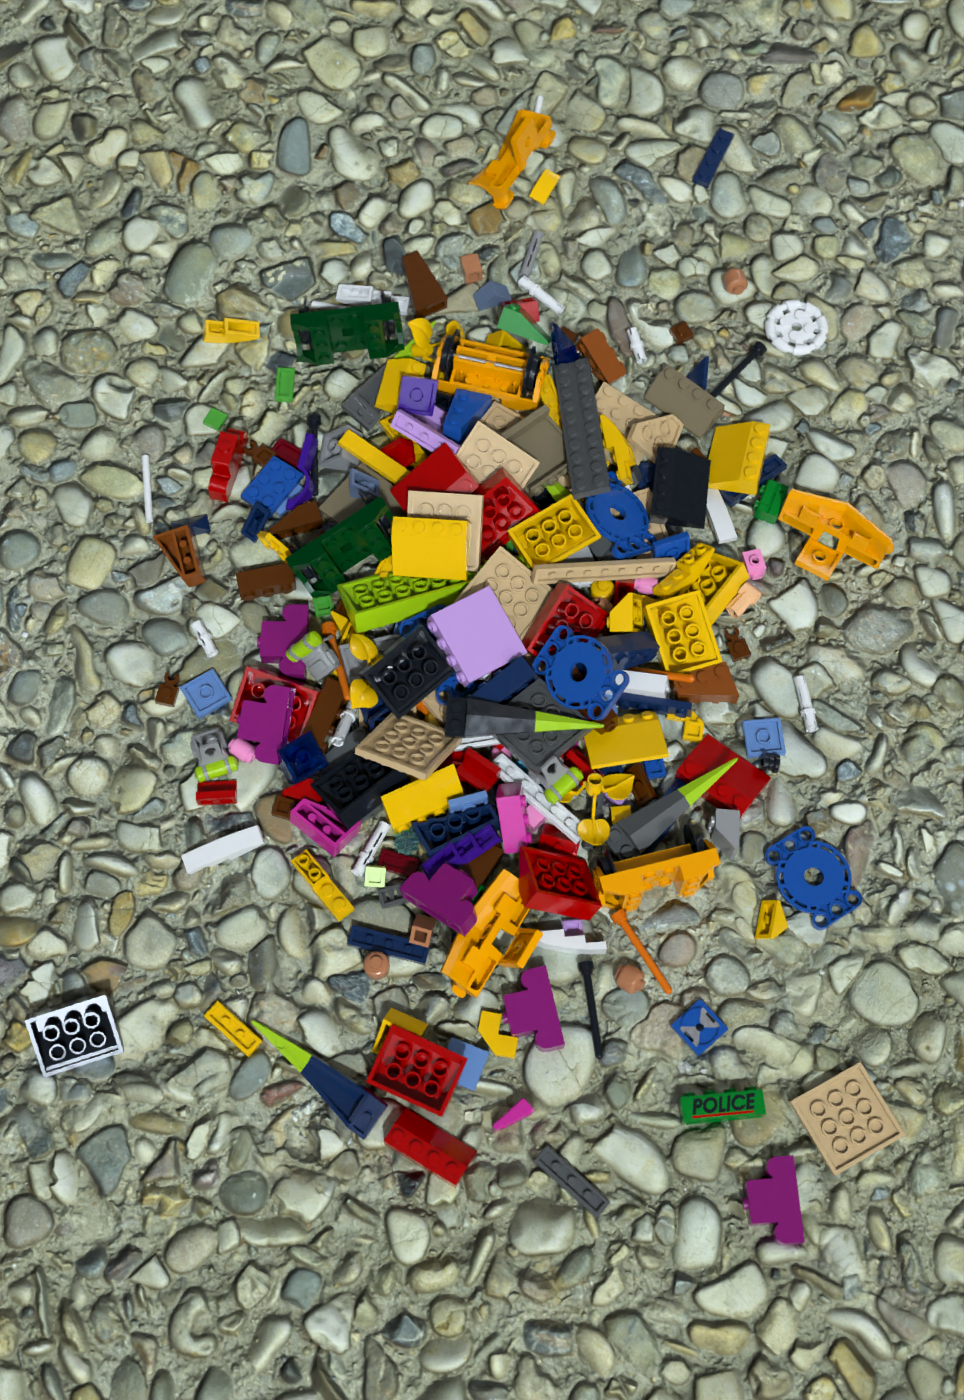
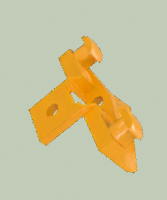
[468,109,556,210]
[778,489,894,581]
[440,869,543,998]

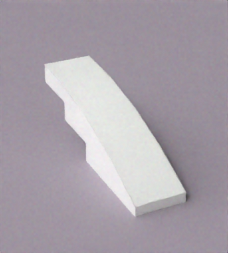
[336,284,410,316]
[706,488,737,544]
[181,825,265,874]
[537,929,607,955]

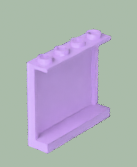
[390,405,466,454]
[427,585,528,688]

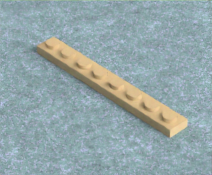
[531,557,677,585]

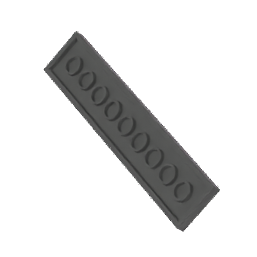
[554,357,611,500]

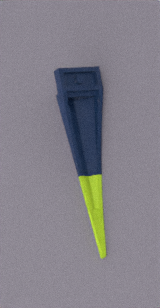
[251,1020,388,1140]

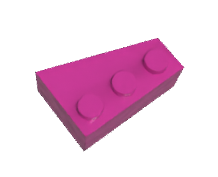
[496,782,532,854]
[290,798,361,857]

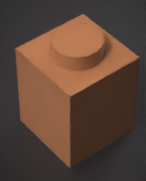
[460,253,482,284]
[409,914,437,947]

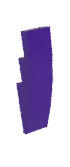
[420,823,502,880]

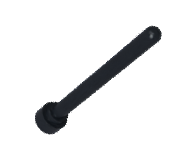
[710,341,767,398]
[307,414,321,497]
[577,961,603,1059]

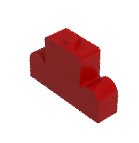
[208,428,249,503]

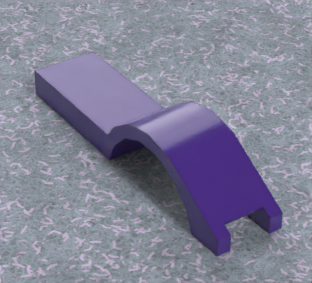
[286,433,318,511]

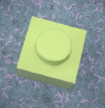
[364,865,386,887]

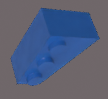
[443,388,492,444]

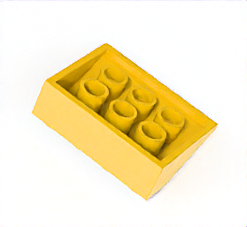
[708,421,771,495]
[507,494,601,571]
[391,516,472,581]
[658,553,750,626]
[643,590,723,674]
[581,711,669,769]
[381,764,464,835]

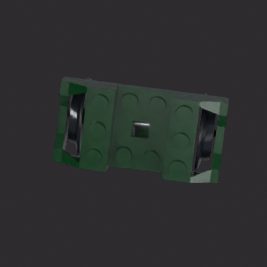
[290,290,405,366]
[285,491,393,598]

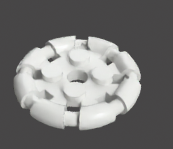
[765,299,828,356]

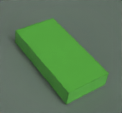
[275,367,295,402]

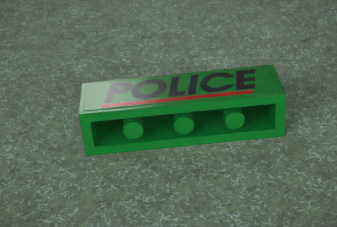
[678,1086,766,1126]

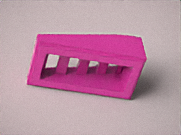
[492,1098,534,1132]

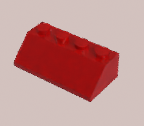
[384,1108,477,1189]

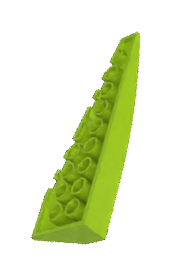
[337,556,531,633]

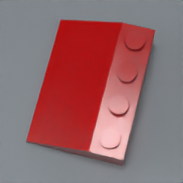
[390,442,481,515]
[472,467,541,558]
[521,582,610,668]
[229,665,322,745]
[674,734,771,820]
[519,846,602,921]
[366,1024,468,1118]

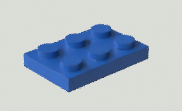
[240,456,304,517]

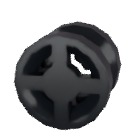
[760,752,780,774]

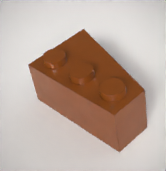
[572,328,627,385]
[153,525,206,588]
[670,662,739,704]

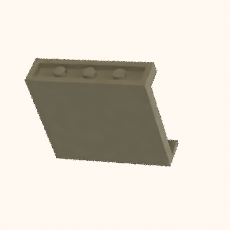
[500,404,569,498]
[319,462,407,558]

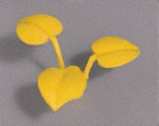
[407,318,465,382]
[349,634,378,709]
[558,773,635,846]

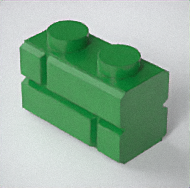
[753,479,789,524]

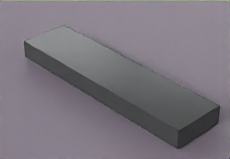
[533,1145,610,1219]

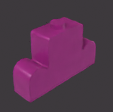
[257,604,310,682]
[237,685,296,765]
[399,863,478,937]
[502,965,565,1052]
[742,1155,805,1246]

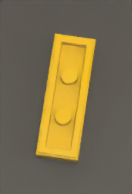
[204,1001,262,1057]

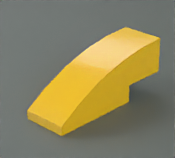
[203,318,260,343]

